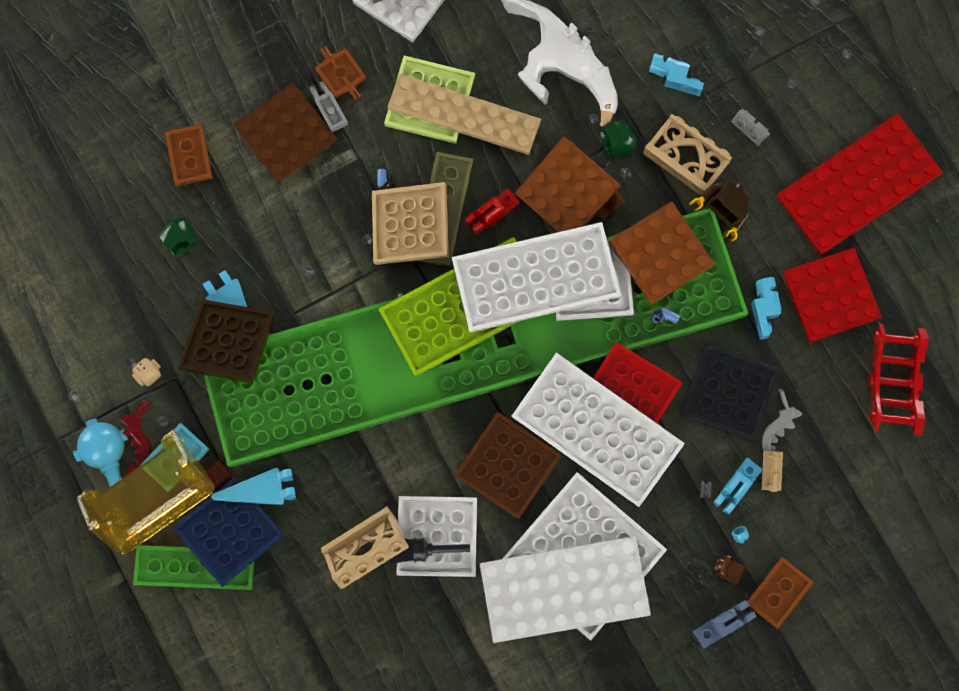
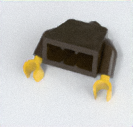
[689,181,749,241]

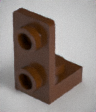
[713,555,745,585]

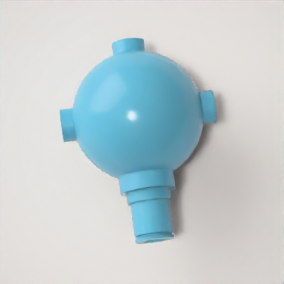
[73,419,129,489]

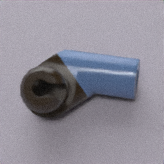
[377,169,396,190]

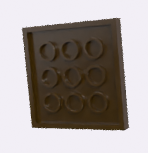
[178,299,275,384]

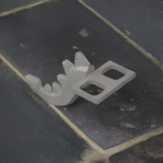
[762,388,802,451]

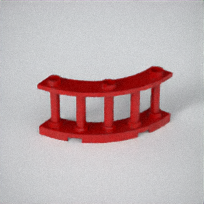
[868,324,929,436]

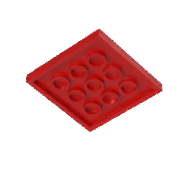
[782,248,882,343]
[593,342,683,423]

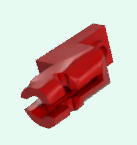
[465,189,520,235]

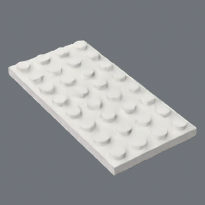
[452,222,621,333]
[512,353,685,507]
[480,536,651,643]

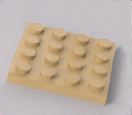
[372,182,449,265]

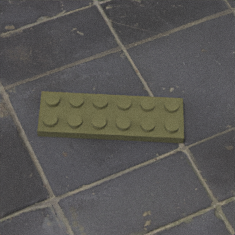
[415,152,473,267]

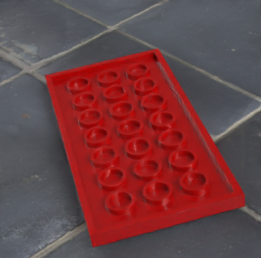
[776,113,943,256]

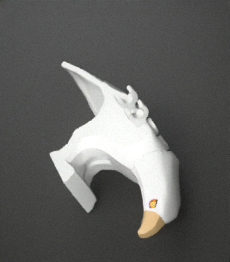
[501,0,618,127]

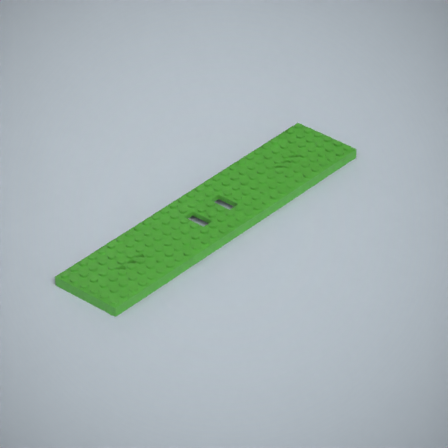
[204,208,748,468]

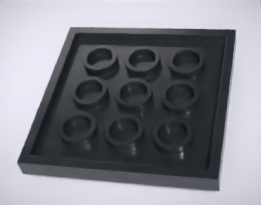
[681,343,780,442]

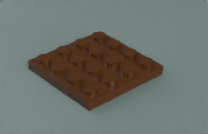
[233,83,338,184]
[454,412,562,520]

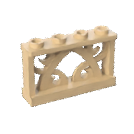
[643,114,732,196]
[321,507,409,589]

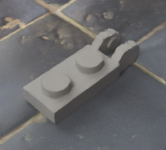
[310,81,348,132]

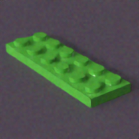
[133,545,255,590]

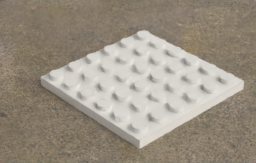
[503,473,667,641]

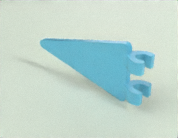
[203,270,247,307]
[211,468,296,505]

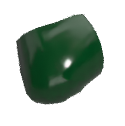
[599,120,637,157]
[159,217,197,258]

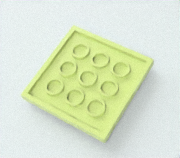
[384,56,475,144]

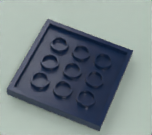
[173,478,284,588]

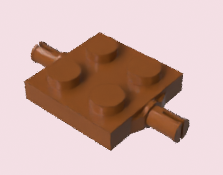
[315,46,366,100]

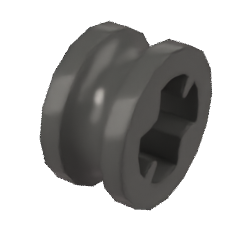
[699,480,712,498]

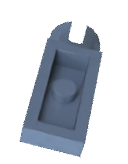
[692,600,756,649]

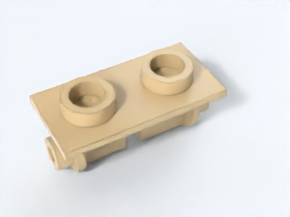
[761,451,783,492]

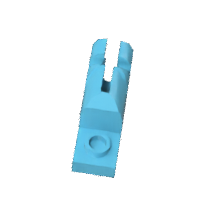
[649,53,704,96]
[751,277,782,340]
[713,458,762,514]

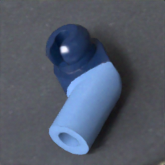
[651,308,680,324]

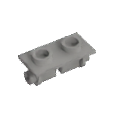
[731,109,770,146]

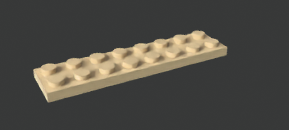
[388,74,541,155]

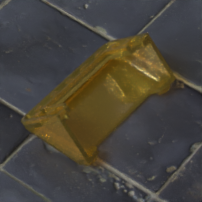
[76,429,215,554]

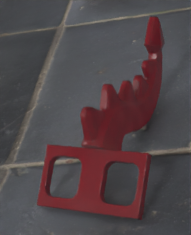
[120,399,151,475]

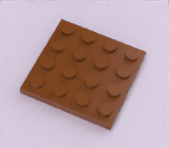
[515,136,621,232]
[608,202,715,305]

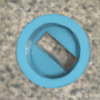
[732,526,749,544]

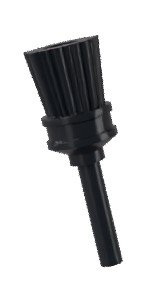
[390,537,470,564]

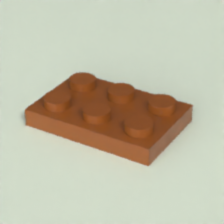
[165,124,213,186]
[747,557,814,629]

